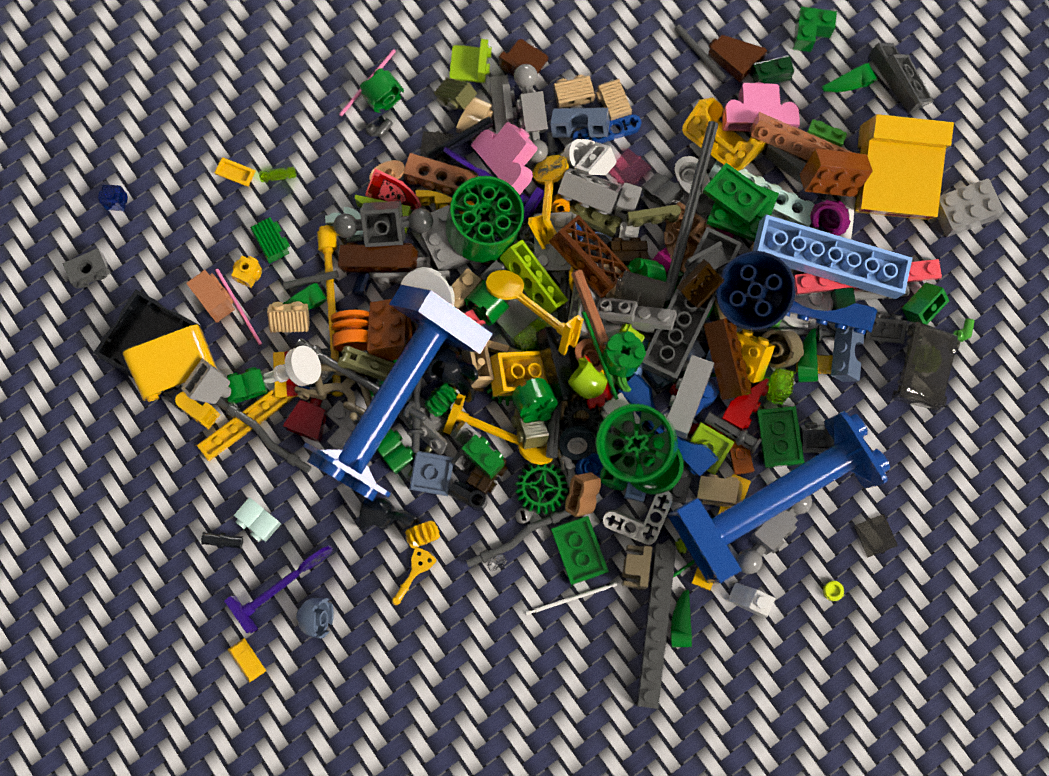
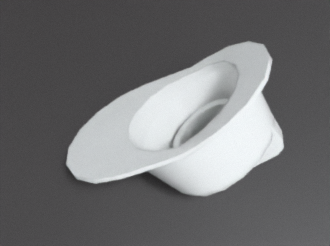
[560,139,595,167]
[674,156,710,195]

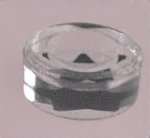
[487,554,507,572]

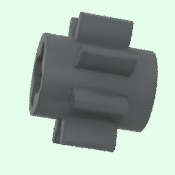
[516,222,534,243]

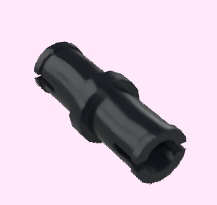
[201,532,243,549]

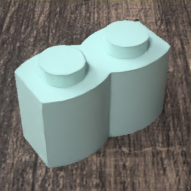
[234,497,281,542]

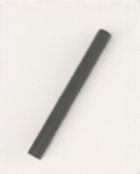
[674,24,727,82]

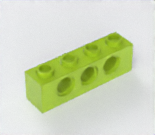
[500,240,569,315]

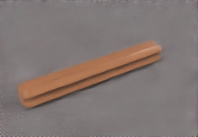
[572,270,609,344]

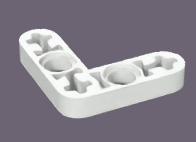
[603,491,673,545]

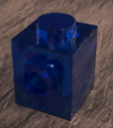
[98,184,128,211]

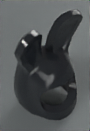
[425,348,479,402]
[359,497,420,530]

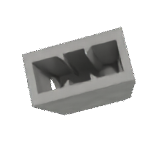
[614,183,642,222]
[181,358,231,404]

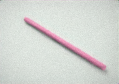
[339,49,396,116]
[215,269,262,345]

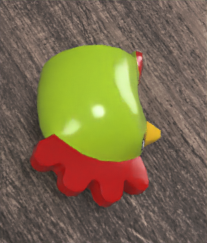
[568,355,614,409]

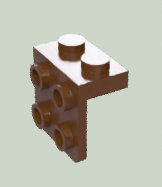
[499,39,548,76]

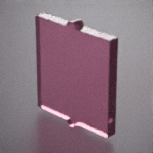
[608,149,651,186]

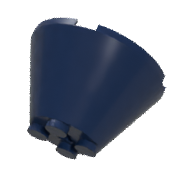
[716,251,796,330]

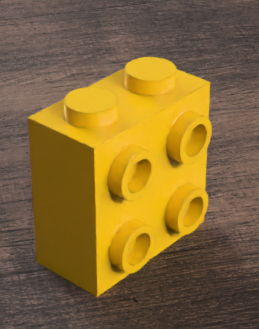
[736,329,775,383]

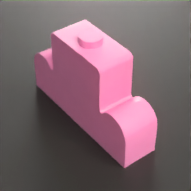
[722,82,800,132]
[471,122,537,195]

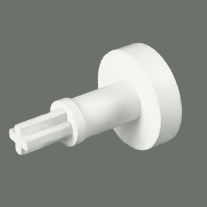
[263,346,321,386]

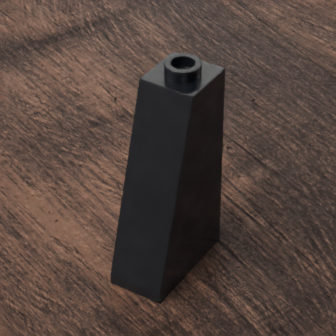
[535,326,578,402]

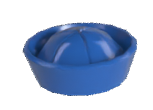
[575,452,603,478]

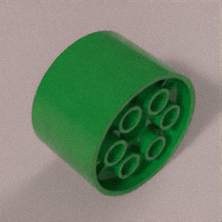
[445,176,524,262]
[596,404,678,482]

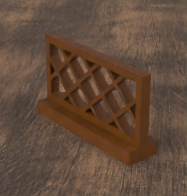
[548,215,630,299]

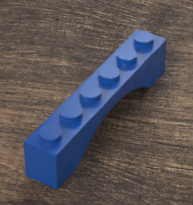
[786,301,877,335]
[619,374,719,476]

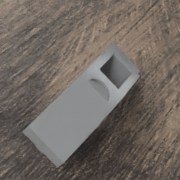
[596,297,677,333]

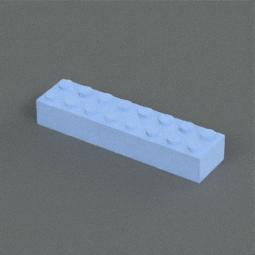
[753,215,912,299]

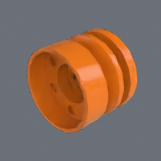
[331,310,369,352]

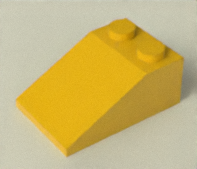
[490,351,548,397]

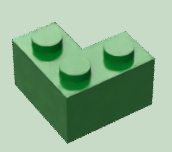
[793,7,837,52]

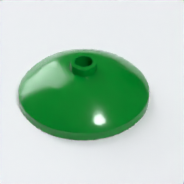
[625,437,684,495]

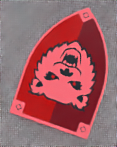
[365,168,422,210]

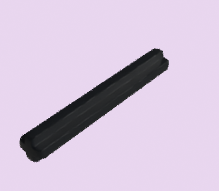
[427,117,494,160]

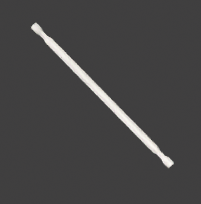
[526,582,617,615]

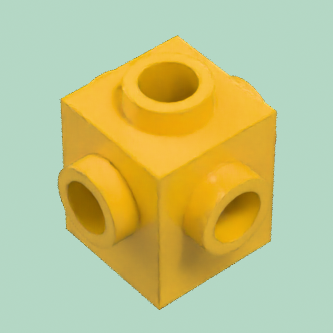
[231,255,262,289]

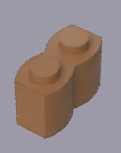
[565,472,601,517]

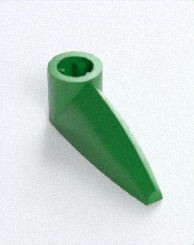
[822,63,877,92]
[283,283,327,310]
[798,328,818,383]
[671,590,692,648]

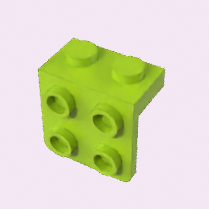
[449,39,492,83]

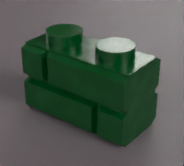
[751,55,794,84]

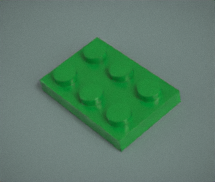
[703,163,772,226]
[756,406,804,468]
[551,516,609,586]

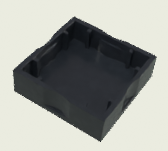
[93,289,205,396]

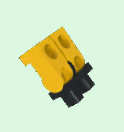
[164,386,221,430]

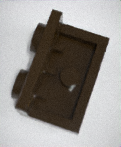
[676,259,725,308]

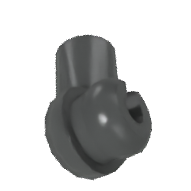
[365,118,393,137]

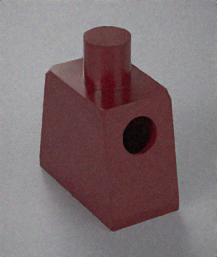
[283,397,327,443]

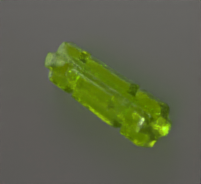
[259,167,296,182]

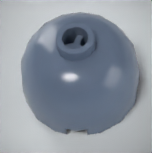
[296,597,334,639]

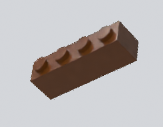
[338,243,418,273]
[703,318,752,400]

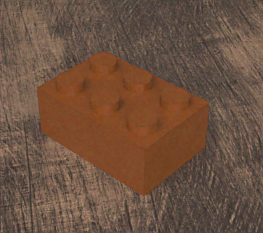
[799,148,873,197]
[367,299,413,361]

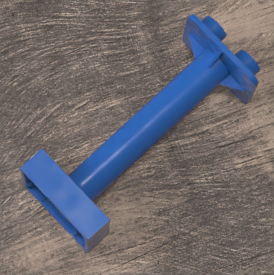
[303,285,492,501]
[667,411,890,583]

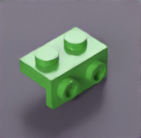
[807,119,847,147]

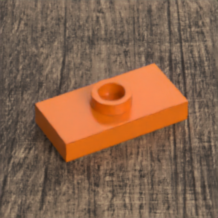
[728,437,754,475]

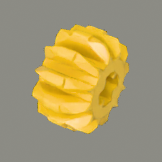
[405,521,440,548]

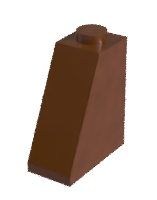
[708,35,767,82]

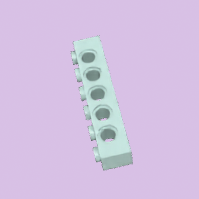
[708,160,815,227]

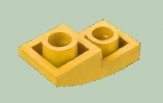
[415,190,452,210]

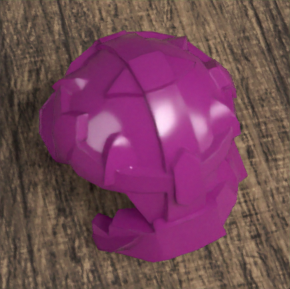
[810,200,851,236]

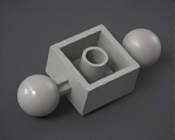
[514,64,548,163]
[737,496,812,574]

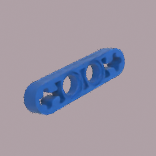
[572,115,641,143]

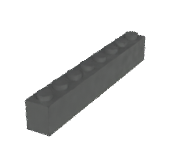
[636,544,677,709]

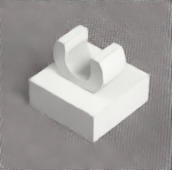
[619,221,639,241]

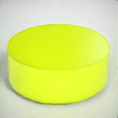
[823,581,844,601]

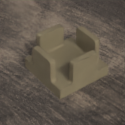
[622,545,652,591]

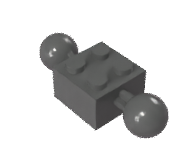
[333,201,433,247]

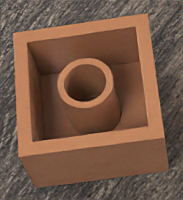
[186,270,235,323]

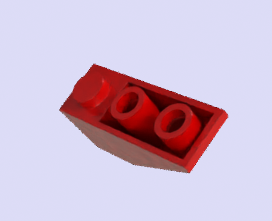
[721,378,770,431]

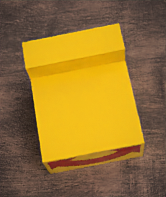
[854,114,954,220]

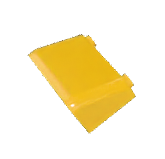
[682,97,768,171]
[123,325,217,402]

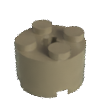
[761,329,804,369]

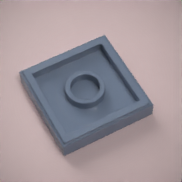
[409,451,454,496]

